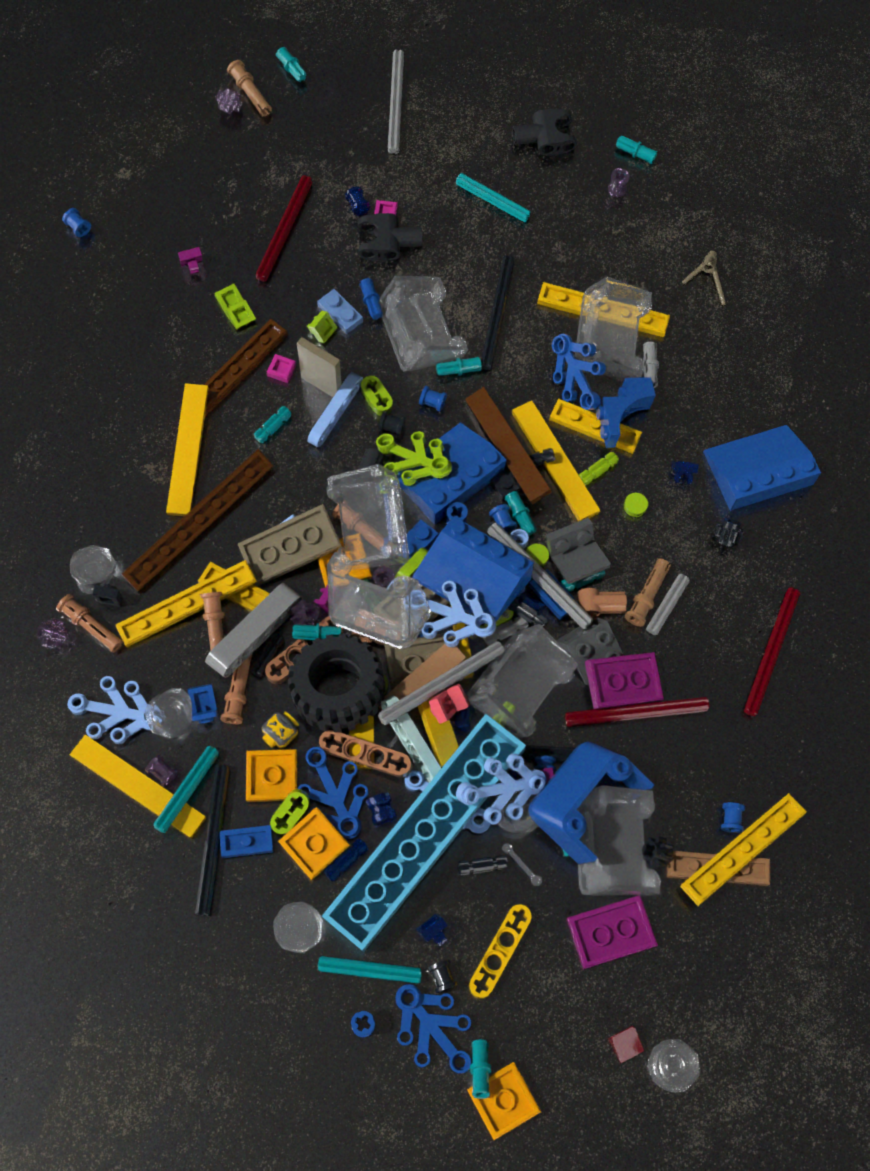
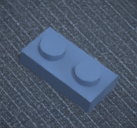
[317,289,363,334]

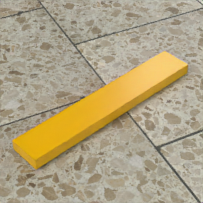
[537,282,670,337]
[166,383,209,517]
[512,401,600,522]
[116,560,257,647]
[69,735,206,839]
[680,793,807,906]

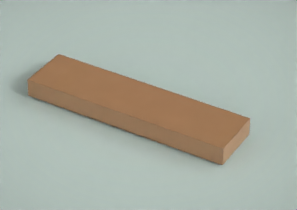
[377,639,467,710]
[667,851,770,886]

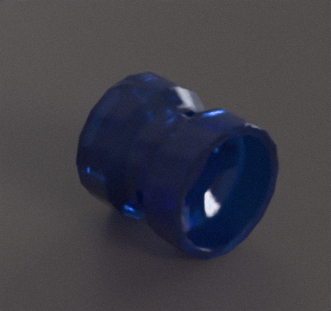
[366,792,397,826]

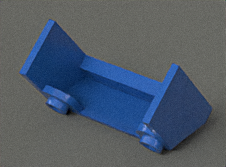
[529,742,654,864]

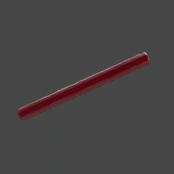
[256,175,312,282]
[744,587,800,716]
[565,697,709,727]

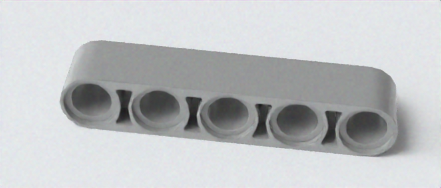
[205,583,303,678]

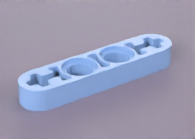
[308,372,363,447]

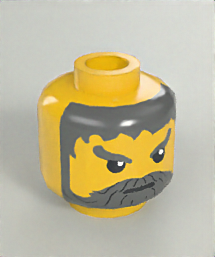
[262,711,299,749]

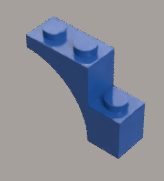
[596,377,656,448]

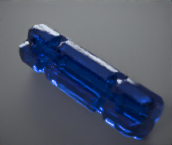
[324,839,368,881]

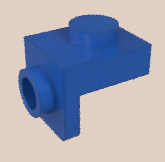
[187,684,218,723]

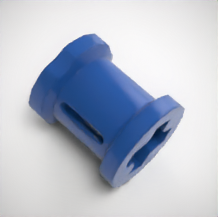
[62,208,91,237]
[419,386,447,412]
[446,502,468,524]
[489,504,517,533]
[721,802,745,833]
[351,1011,375,1037]

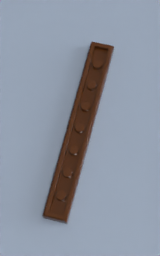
[121,449,274,592]

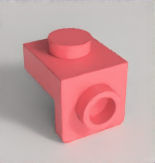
[429,684,470,724]

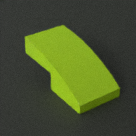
[215,284,256,330]

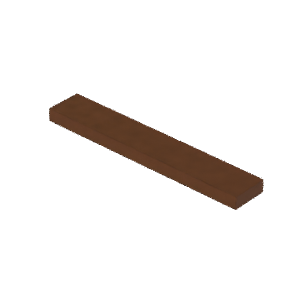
[180,319,288,417]
[465,387,552,505]

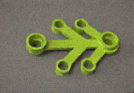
[376,431,452,486]

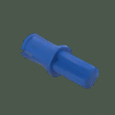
[359,278,383,320]

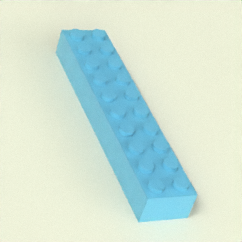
[322,714,526,952]

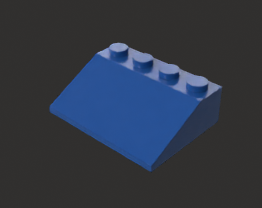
[392,423,506,525]
[703,425,821,511]
[412,516,534,625]

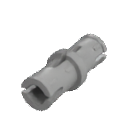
[642,342,659,388]

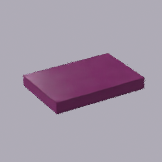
[585,652,664,709]
[567,895,658,970]

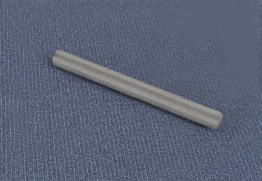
[388,50,404,154]
[487,523,593,629]
[378,642,505,725]

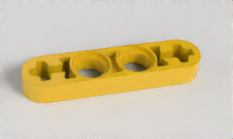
[469,904,531,999]

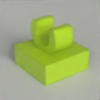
[307,311,337,343]

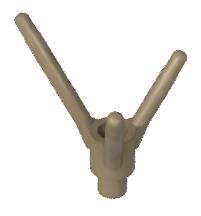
[682,251,726,305]

